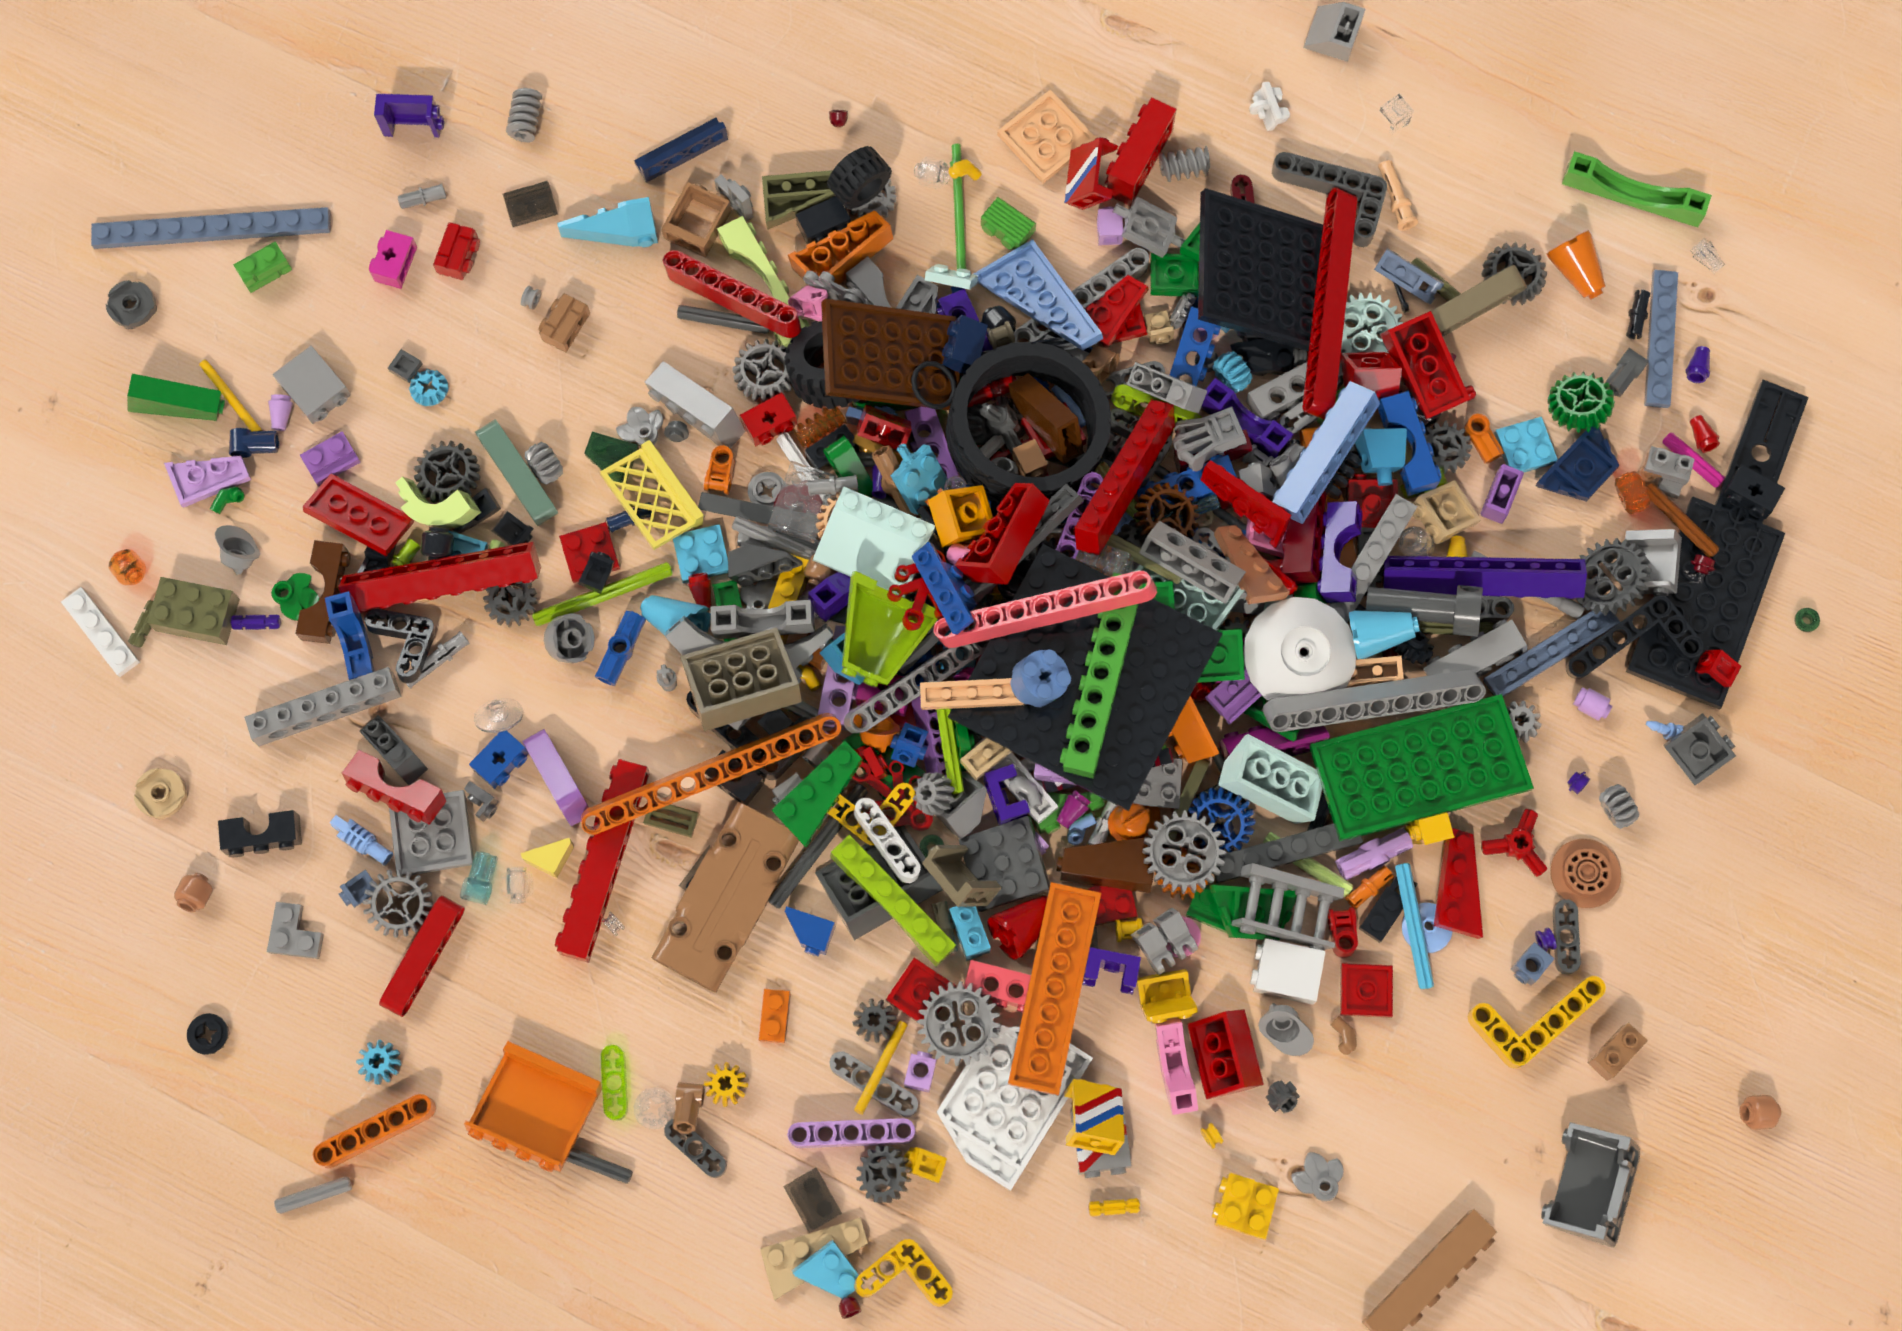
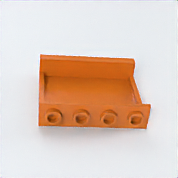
[464,1041,602,1172]

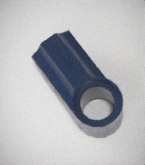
[229,428,279,458]

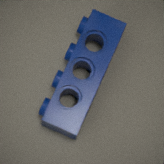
[1170,307,1221,386]
[1137,454,1237,521]

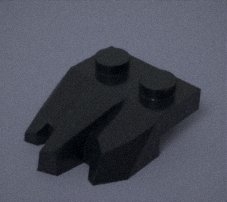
[1230,331,1293,376]

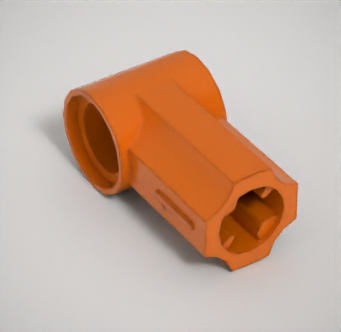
[1464,414,1504,464]

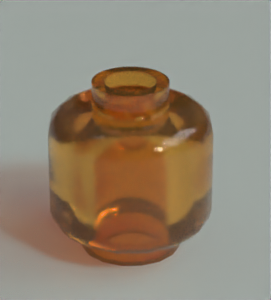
[108,549,146,585]

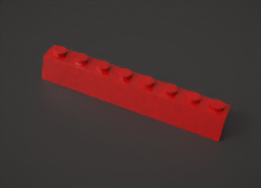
[1075,399,1175,555]
[338,542,541,613]
[555,759,650,963]

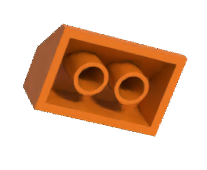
[1169,696,1219,763]

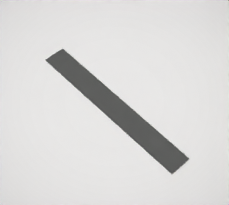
[698,492,820,535]

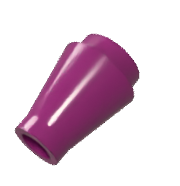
[1056,790,1091,829]

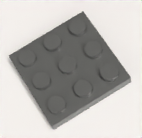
[958,816,1050,912]

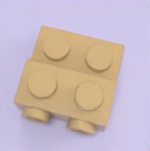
[1413,480,1481,545]

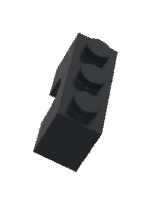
[218,810,302,858]

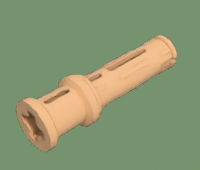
[1378,160,1418,231]

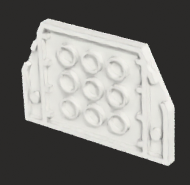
[937,1025,1093,1191]

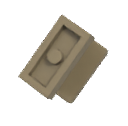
[922,845,1002,907]

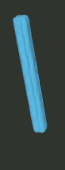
[1395,863,1434,989]

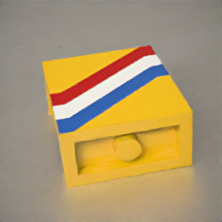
[1064,1079,1125,1155]

